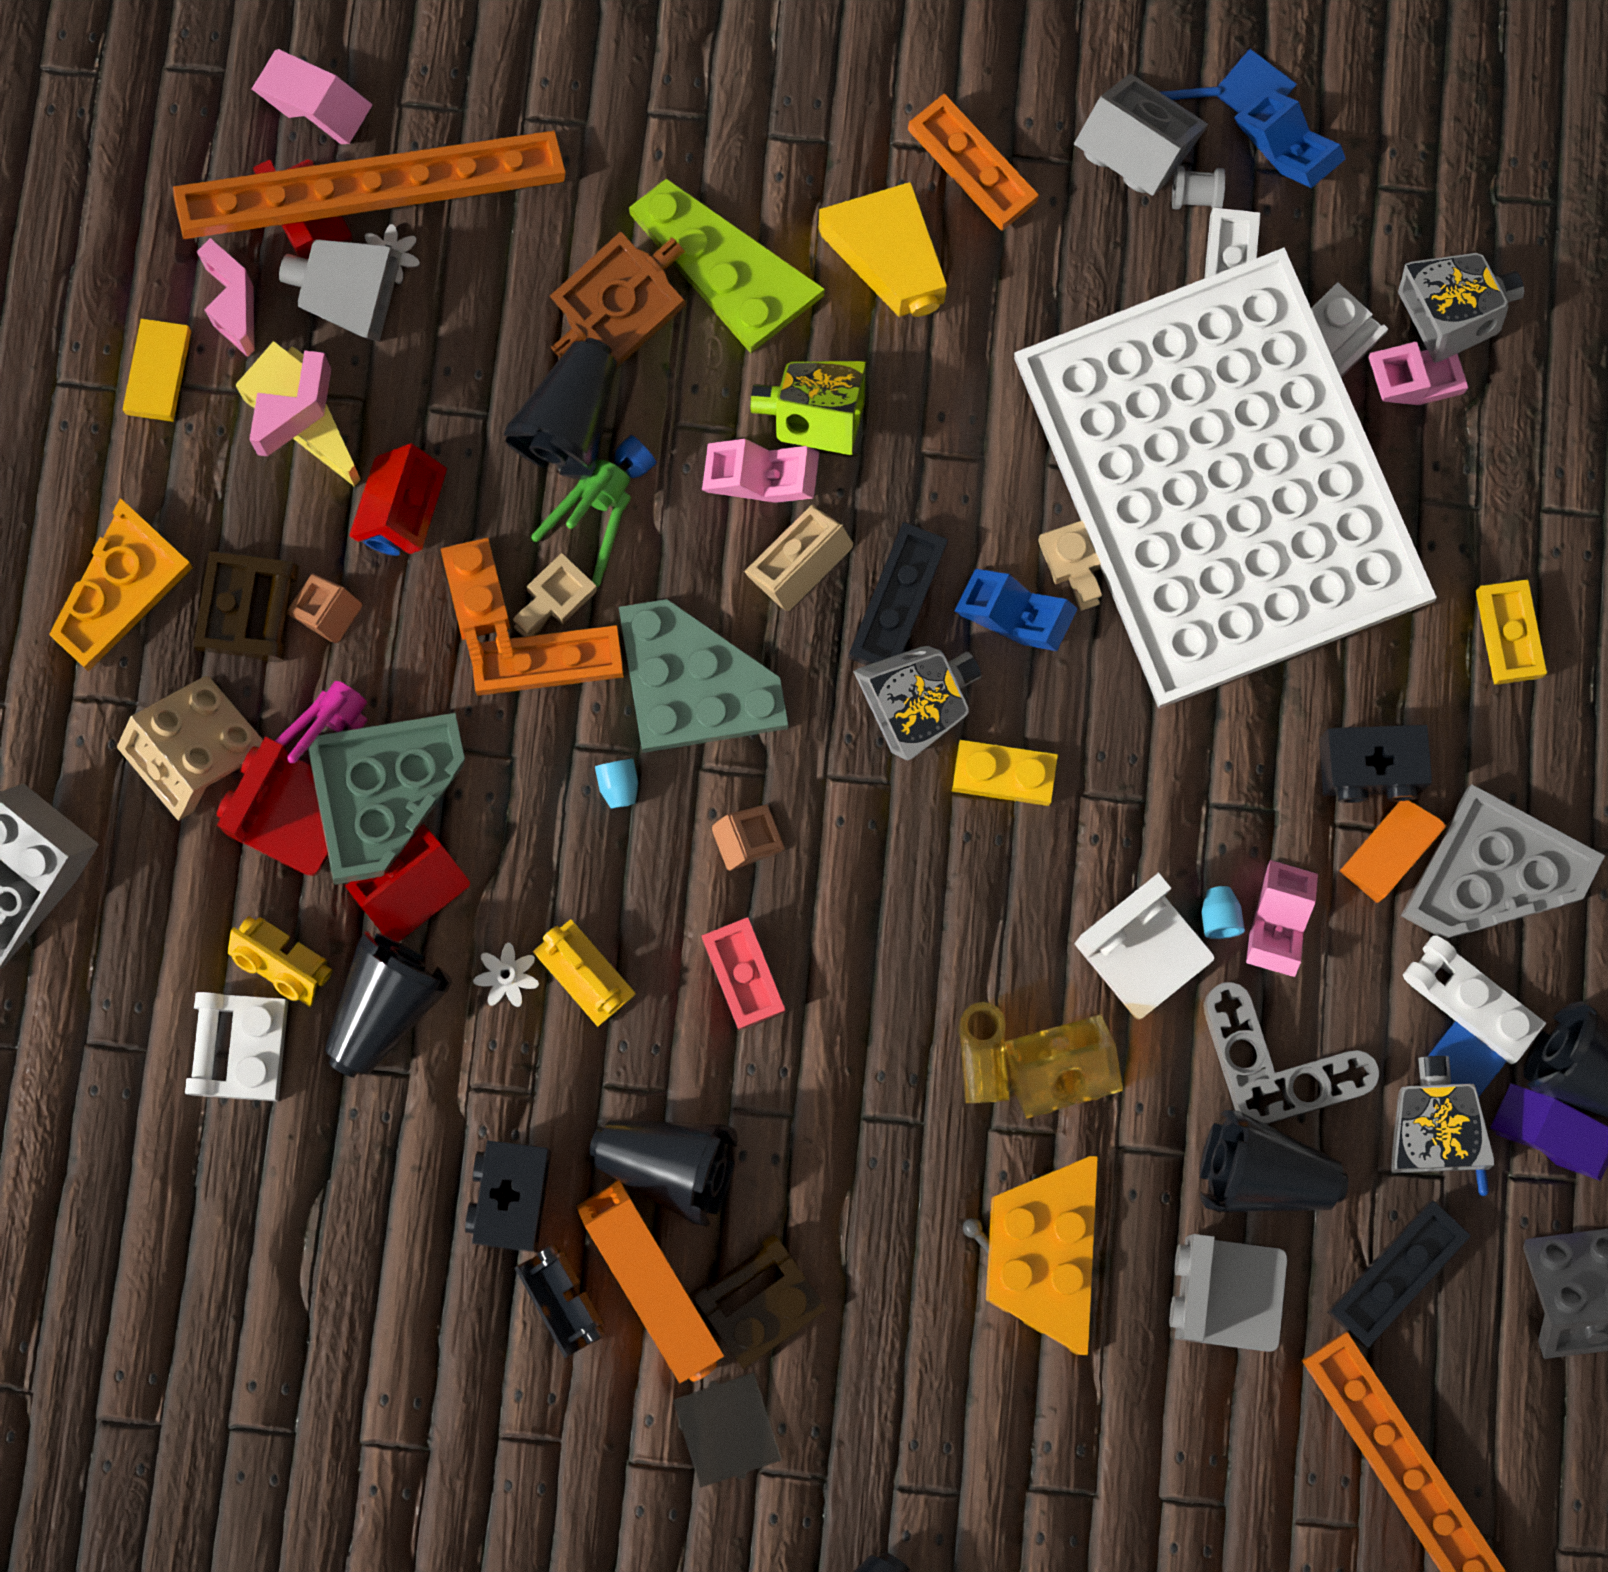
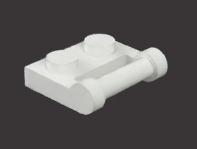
[185,992,288,1101]

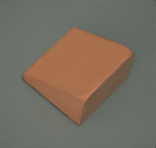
[286,573,362,643]
[712,804,785,870]

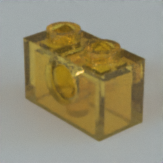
[1004,1014,1123,1119]

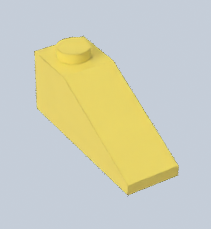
[236,341,361,487]

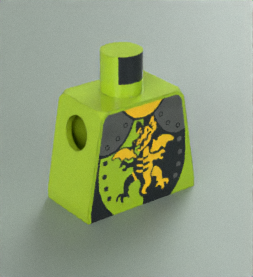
[751,361,866,455]

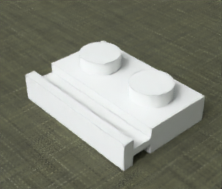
[1311,282,1388,378]

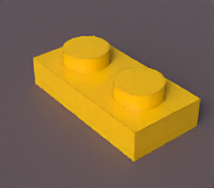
[1476,579,1547,685]
[952,740,1058,806]

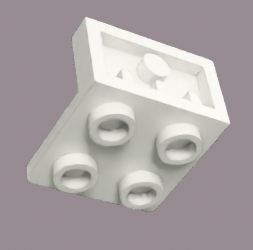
[1075,873,1214,1020]

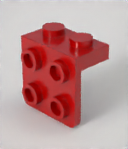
[217,737,328,876]

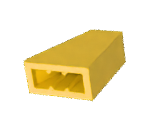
[818,182,947,317]

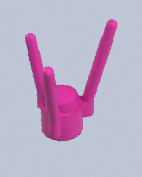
[275,681,368,763]

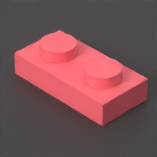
[701,917,785,1031]

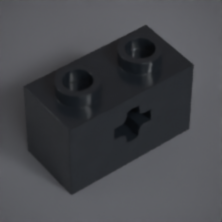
[1319,725,1432,803]
[465,1140,552,1253]

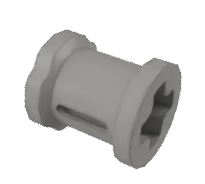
[1172,166,1225,209]

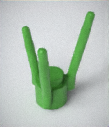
[531,460,631,587]

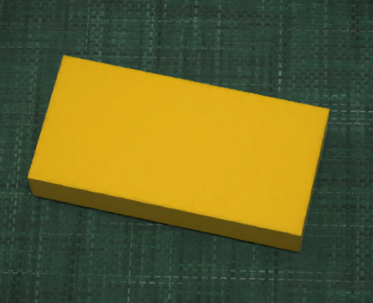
[122,319,191,422]

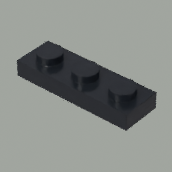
[848,522,948,665]
[1327,1200,1471,1348]

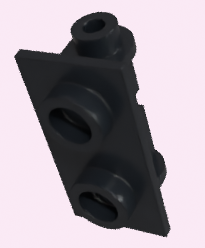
[514,1244,605,1358]

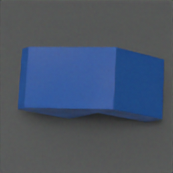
[1234,88,1346,188]
[955,569,1078,651]

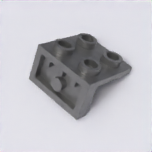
[1523,1229,1608,1359]

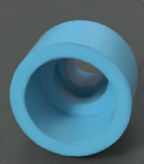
[595,759,638,809]
[1201,886,1245,939]

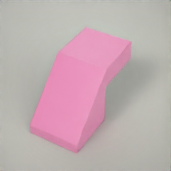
[252,49,373,145]
[197,238,255,357]
[1369,342,1468,405]
[250,351,331,456]
[702,439,819,503]
[1246,860,1318,977]

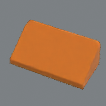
[1339,801,1447,903]

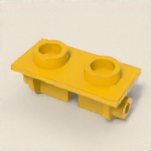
[228,916,333,1007]
[533,919,636,1027]

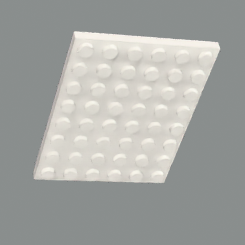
[1014,248,1437,709]

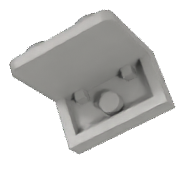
[1169,1234,1287,1352]

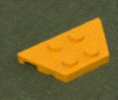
[986,1156,1098,1355]

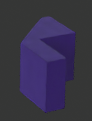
[1490,1083,1608,1181]

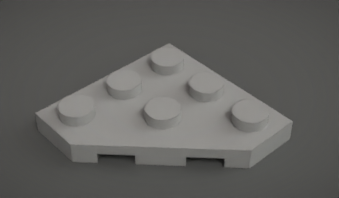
[1401,784,1605,940]

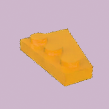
[49,498,193,672]

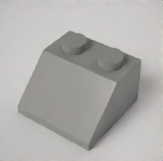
[1074,73,1208,196]

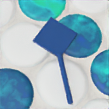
[1160,49,1297,113]
[1428,1021,1507,1196]

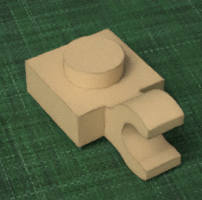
[1038,521,1102,611]
[513,553,597,637]

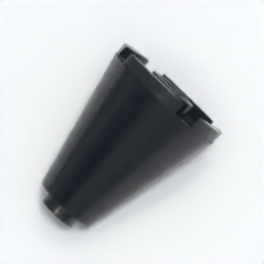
[503,338,617,480]
[325,931,452,1078]
[1523,1001,1608,1118]
[1199,1110,1348,1212]
[590,1119,738,1227]

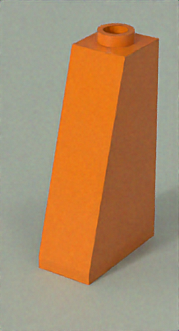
[576,1180,724,1384]

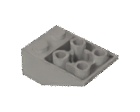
[0,783,99,970]

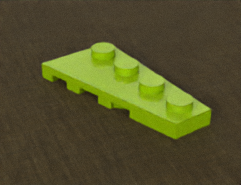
[629,179,825,353]

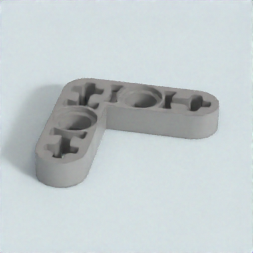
[1203,982,1379,1124]

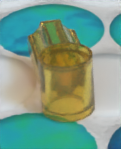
[957,1002,1009,1104]

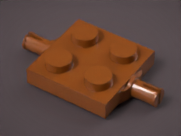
[550,231,687,369]

